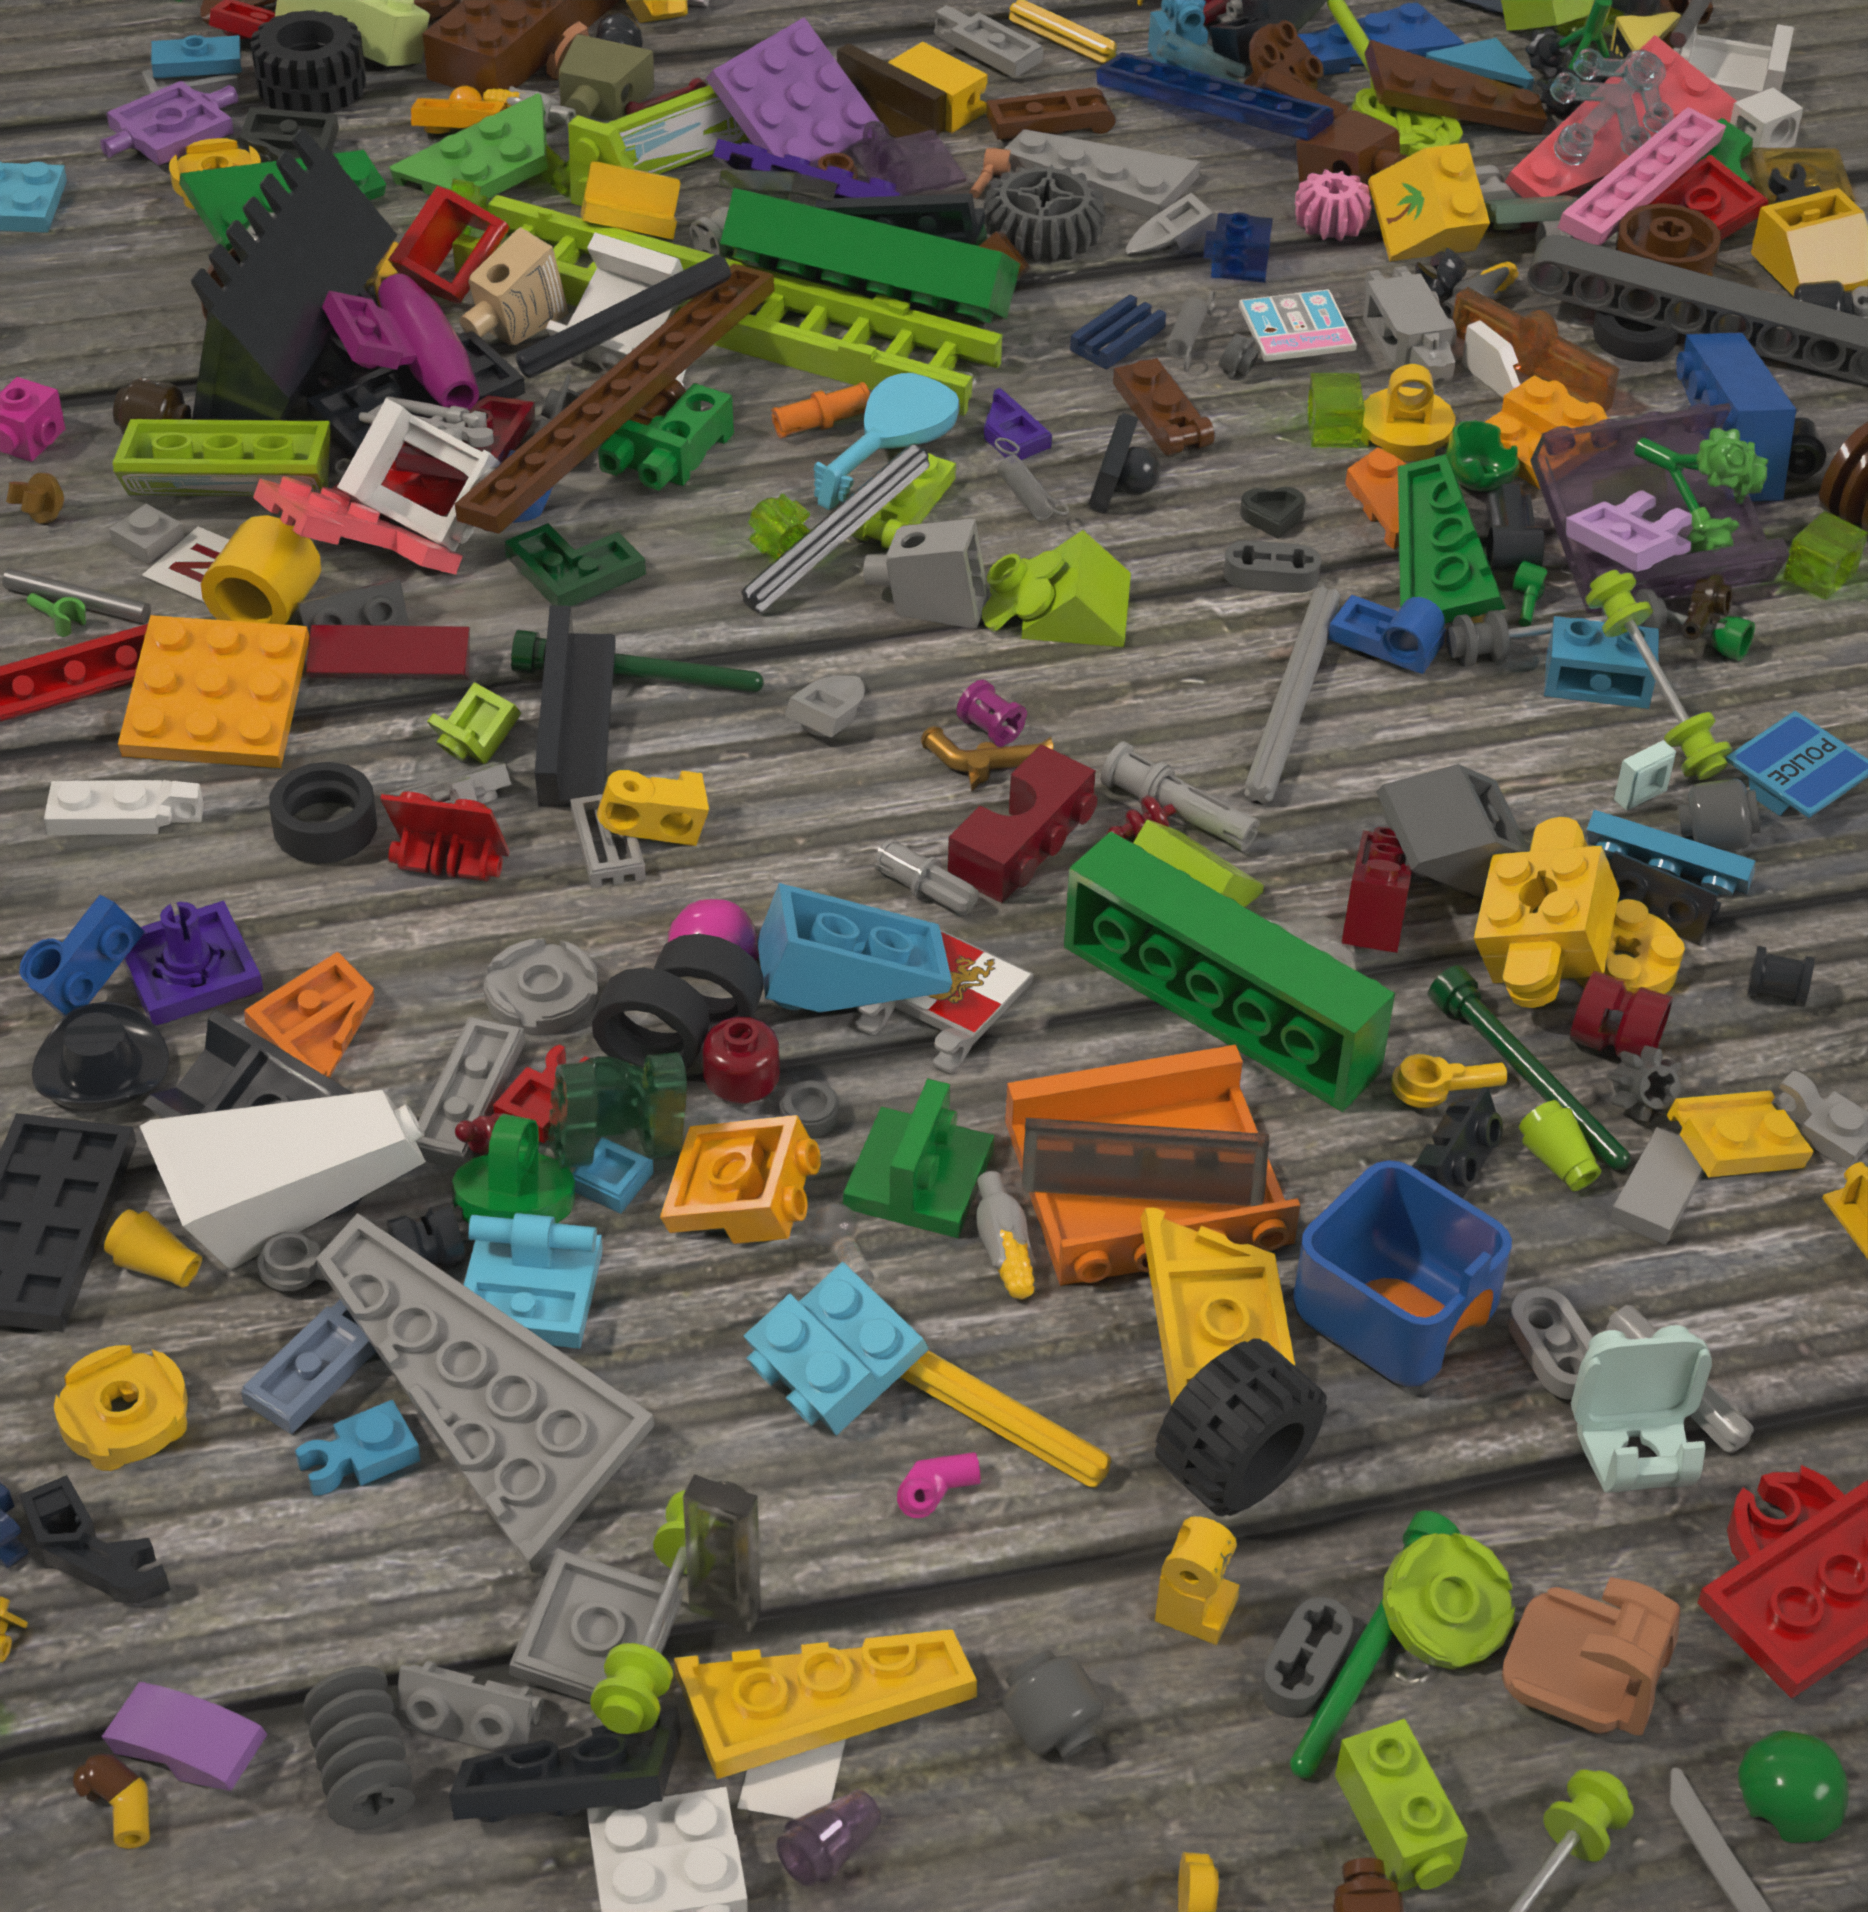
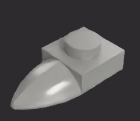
[1125,193,1218,255]
[785,676,865,737]

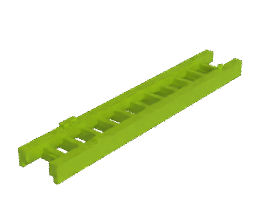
[452,195,1002,416]

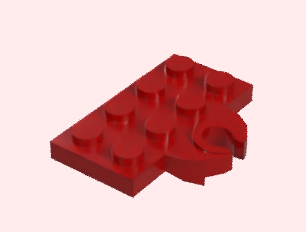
[1697,1465,1868,1699]

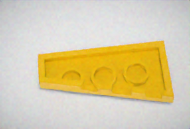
[674,1629,977,1779]

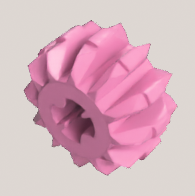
[1295,170,1372,241]

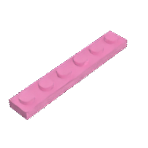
[1558,107,1726,246]

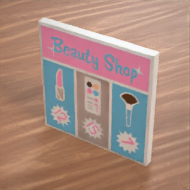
[1239,289,1357,362]

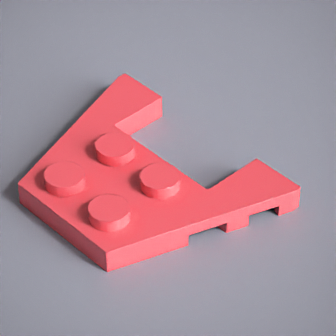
[253,476,463,575]

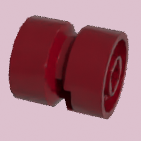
[1570,971,1673,1058]

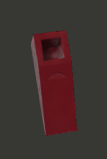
[1341,827,1412,953]

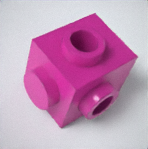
[0,377,66,462]

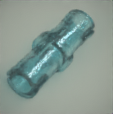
[1156,29,1246,91]

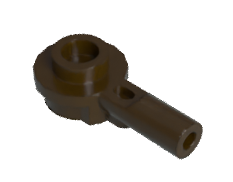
[1681,573,1732,640]

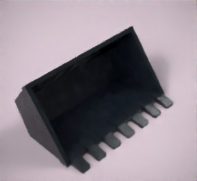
[191,128,397,421]

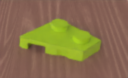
[568,115,636,206]

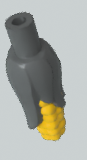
[1441,262,1518,319]

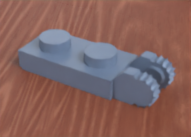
[241,1300,377,1435]

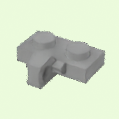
[390,762,511,804]

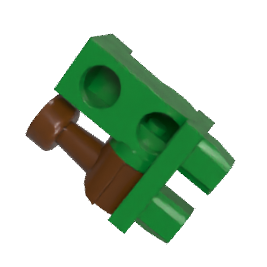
[598,379,734,491]

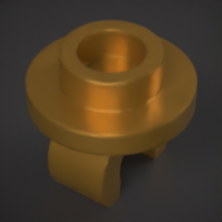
[6,473,64,523]

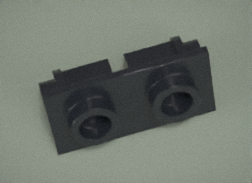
[1610,851,1721,945]
[1412,1087,1503,1199]

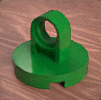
[452,1114,575,1224]

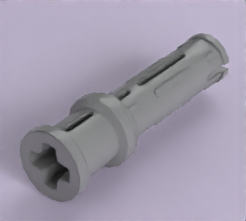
[1100,741,1260,851]

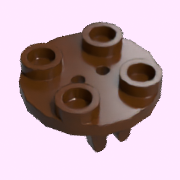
[1243,20,1324,102]

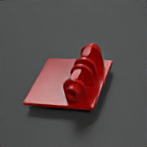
[380,791,510,882]

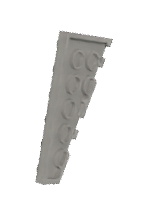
[316,1213,655,1573]

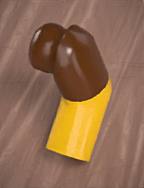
[73,1754,150,1849]

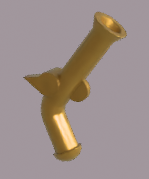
[921,726,1053,791]

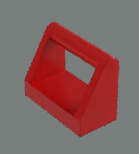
[388,186,510,304]

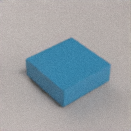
[572,1137,654,1214]

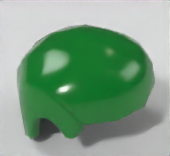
[1446,420,1520,492]
[1738,1730,1848,1843]

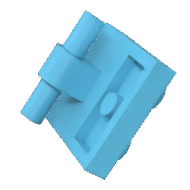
[464,1213,603,1349]

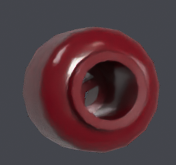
[703,1017,780,1104]

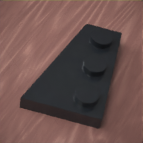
[449,1707,681,1823]

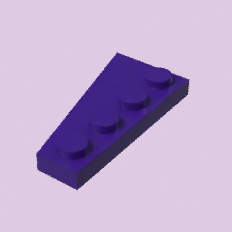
[713,138,902,199]

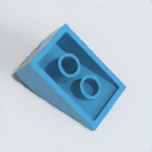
[757,883,953,1012]

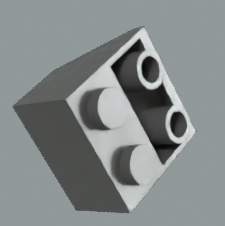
[1376,764,1530,898]

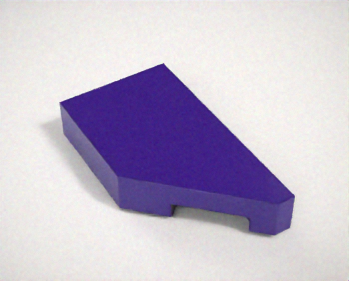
[984,388,1052,463]

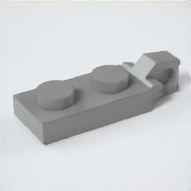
[934,5,1044,78]

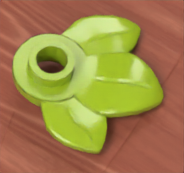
[982,551,1065,631]

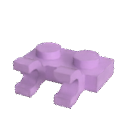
[1566,490,1692,572]

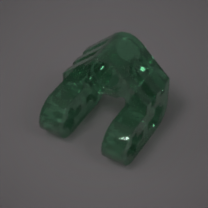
[548,1052,687,1169]

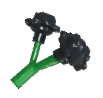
[1526,0,1630,114]

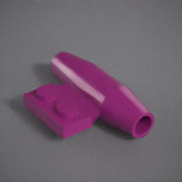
[322,274,479,410]

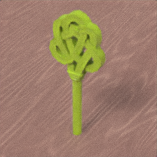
[1326,0,1463,157]

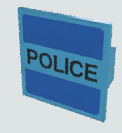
[1726,710,1868,818]

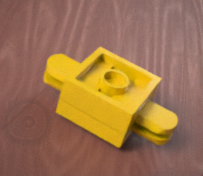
[1474,817,1620,1008]

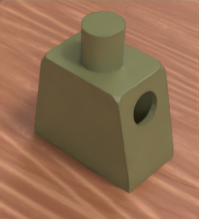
[559,34,655,121]

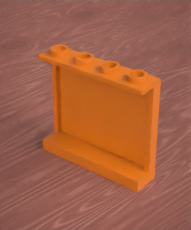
[1005,1045,1301,1286]

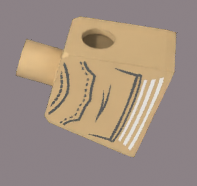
[459,227,569,345]

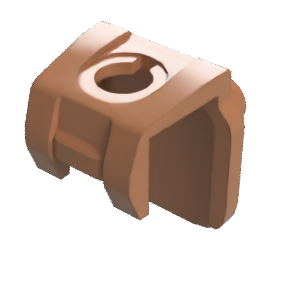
[1501,1577,1680,1736]

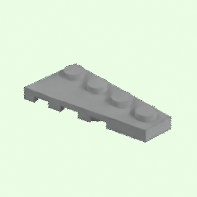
[1004,129,1201,218]

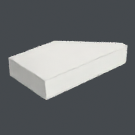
[1461,321,1520,398]

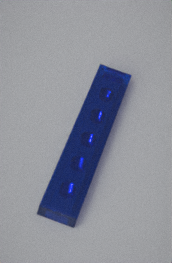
[1096,52,1334,141]

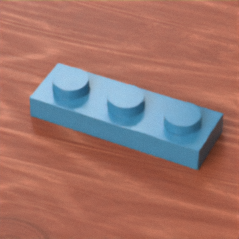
[1587,810,1755,896]

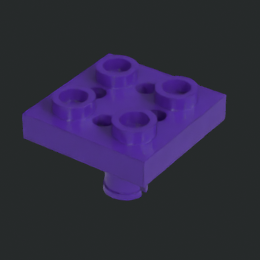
[122,900,264,1026]

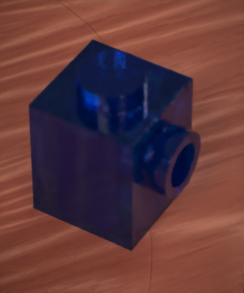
[1204,212,1273,283]

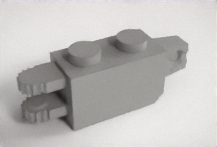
[1363,266,1457,381]

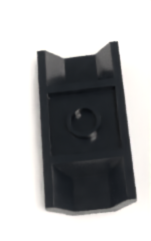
[143,1009,363,1220]

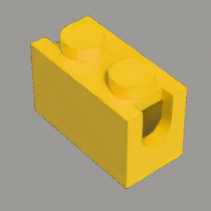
[888,42,988,133]

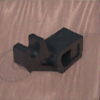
[19,1475,170,1604]

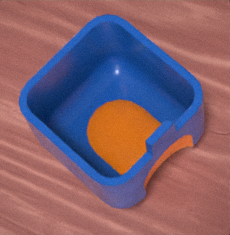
[1293,1160,1512,1387]

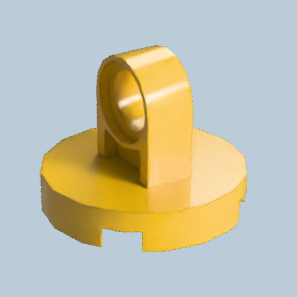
[1357,364,1456,462]

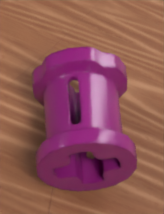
[956,679,1027,747]

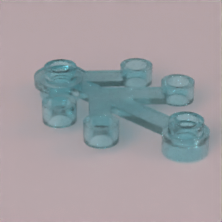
[1550,48,1674,165]

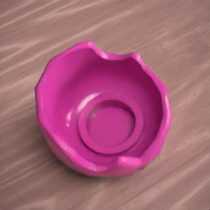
[668,899,759,961]

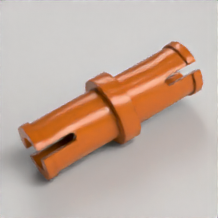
[771,382,870,439]

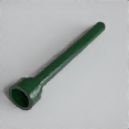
[511,630,764,692]
[1428,965,1631,1171]

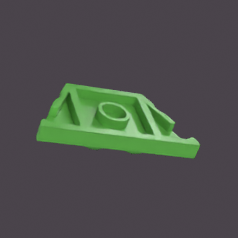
[389,93,548,205]

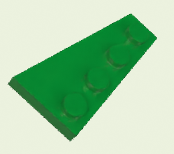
[179,150,387,252]
[1398,454,1506,623]

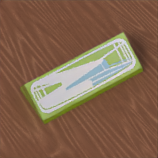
[564,85,750,174]
[112,419,330,496]

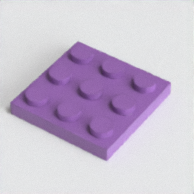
[705,17,883,189]

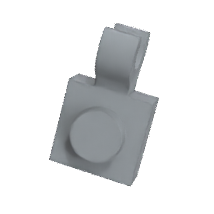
[1773,1071,1868,1170]

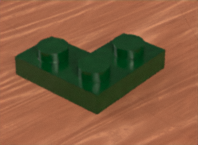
[504,523,646,606]

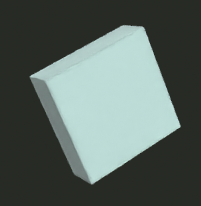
[1614,740,1676,810]

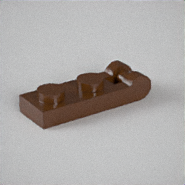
[986,87,1116,140]
[1113,358,1215,456]

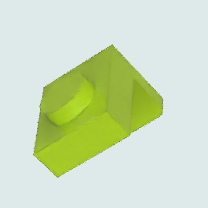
[427,682,522,764]

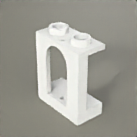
[338,398,501,552]

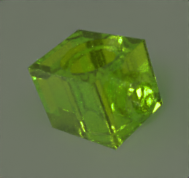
[1306,373,1365,448]
[1783,511,1868,600]

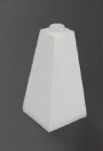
[140,1090,426,1270]

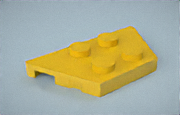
[1140,1208,1295,1405]

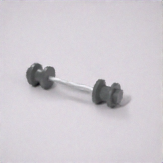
[1446,588,1667,667]

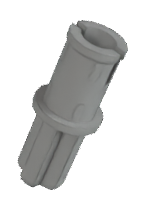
[874,838,979,915]

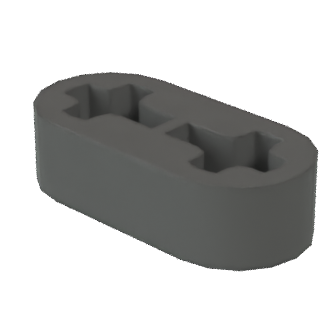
[1223,540,1322,593]
[1261,1597,1353,1718]

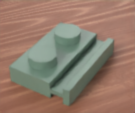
[1484,195,1579,230]

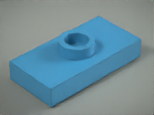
[151,35,242,79]

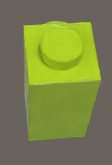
[1335,1718,1468,1892]

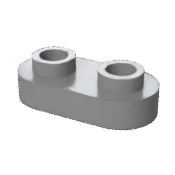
[1508,1287,1592,1400]

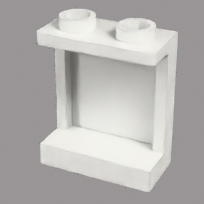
[1674,24,1794,101]

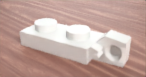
[44,780,204,835]

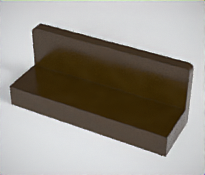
[837,43,946,151]

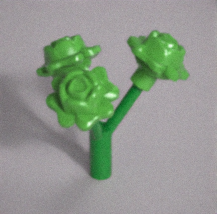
[1634,428,1768,562]

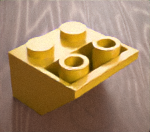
[1751,188,1868,297]

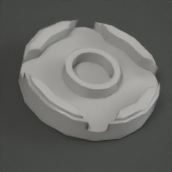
[484,938,598,1035]

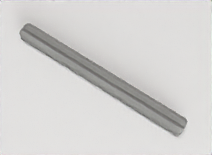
[1244,586,1341,804]

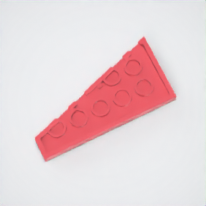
[1505,35,1737,198]

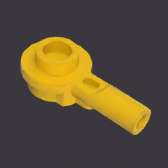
[1391,1054,1507,1108]

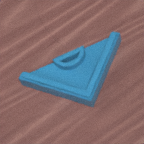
[1426,38,1534,91]

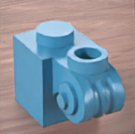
[1148,0,1208,76]

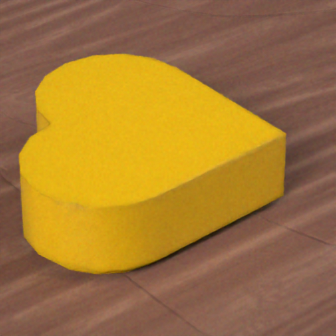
[1178,1852,1218,1912]

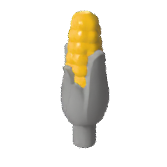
[483,86,576,128]
[976,1171,1036,1299]

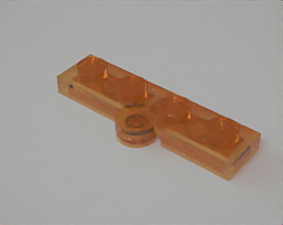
[1452,287,1620,412]

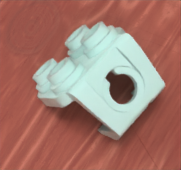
[1571,1325,1712,1493]

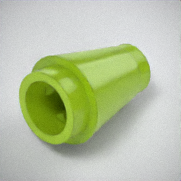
[1519,1100,1601,1191]

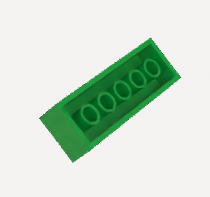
[720,188,1020,324]
[1064,831,1395,1112]

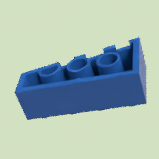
[1676,333,1796,502]

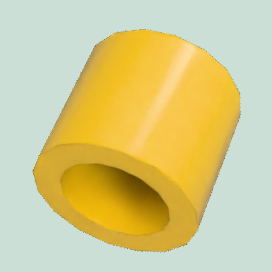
[200,515,321,625]

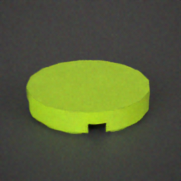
[1382,1533,1515,1669]

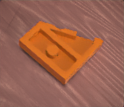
[1345,447,1407,549]
[244,952,374,1078]

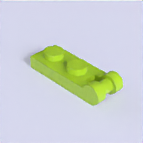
[851,453,956,549]

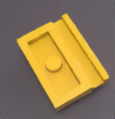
[1667,1090,1814,1178]

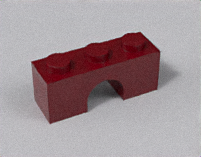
[947,744,1097,904]

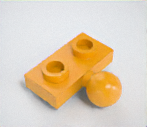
[411,86,506,134]

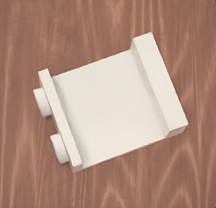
[546,232,684,372]

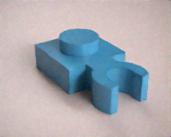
[295,1399,421,1496]

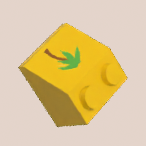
[1368,143,1490,262]

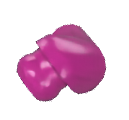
[897,1452,981,1518]

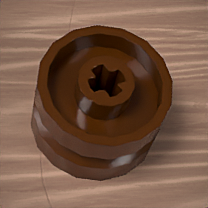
[1616,203,1721,304]

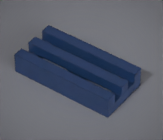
[1070,294,1166,370]

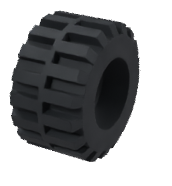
[251,10,366,113]
[1155,1339,1328,1517]

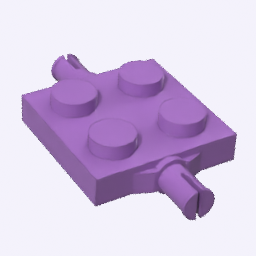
[100,81,238,166]

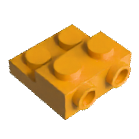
[1485,375,1611,491]
[660,1115,821,1244]

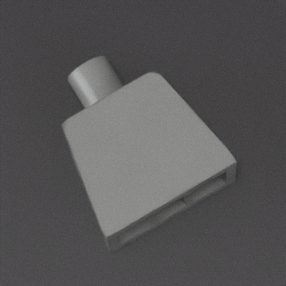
[863,519,989,629]

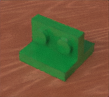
[843,1078,995,1238]

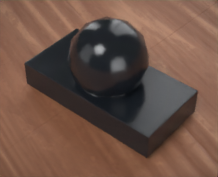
[1088,413,1160,514]

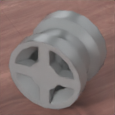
[689,206,734,257]

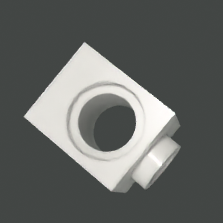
[1730,88,1803,161]

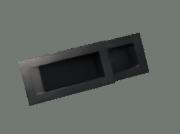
[1210,0,1327,64]

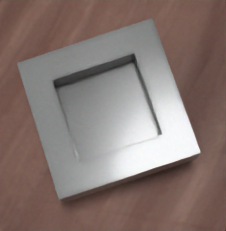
[109,503,184,564]

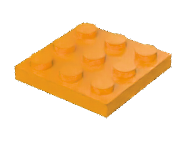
[118,615,310,768]

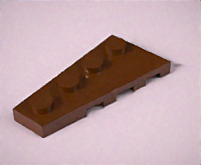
[1364,39,1547,134]

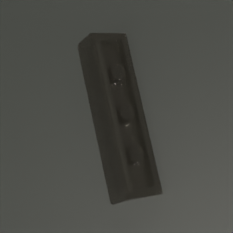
[1021,1118,1269,1207]

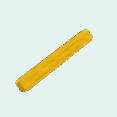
[900,1350,1111,1488]

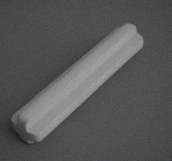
[1606,1305,1754,1453]

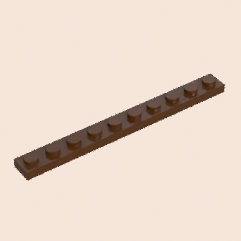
[454,264,775,534]

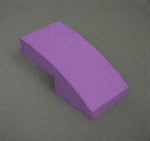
[102,1682,268,1791]

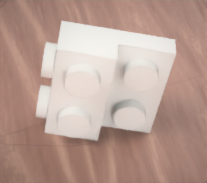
[587,1787,748,1912]

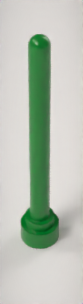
[1290,1510,1461,1779]

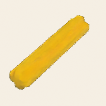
[1009,0,1117,65]

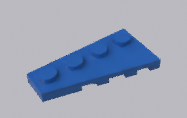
[1298,2,1465,75]

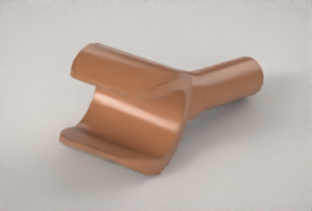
[969,148,1011,198]

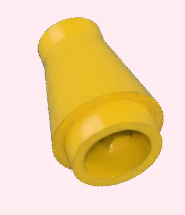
[104,1209,202,1288]

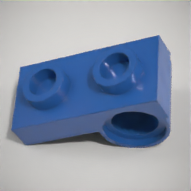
[1328,595,1446,674]
[19,894,145,1017]

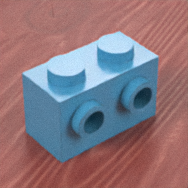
[1544,616,1659,709]

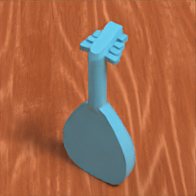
[814,373,959,510]

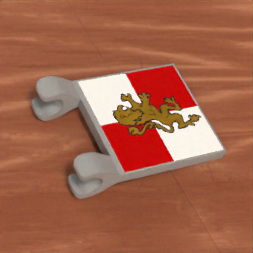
[855,929,1034,1073]

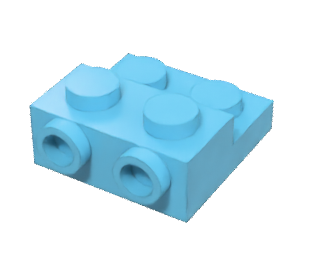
[744,1261,929,1436]

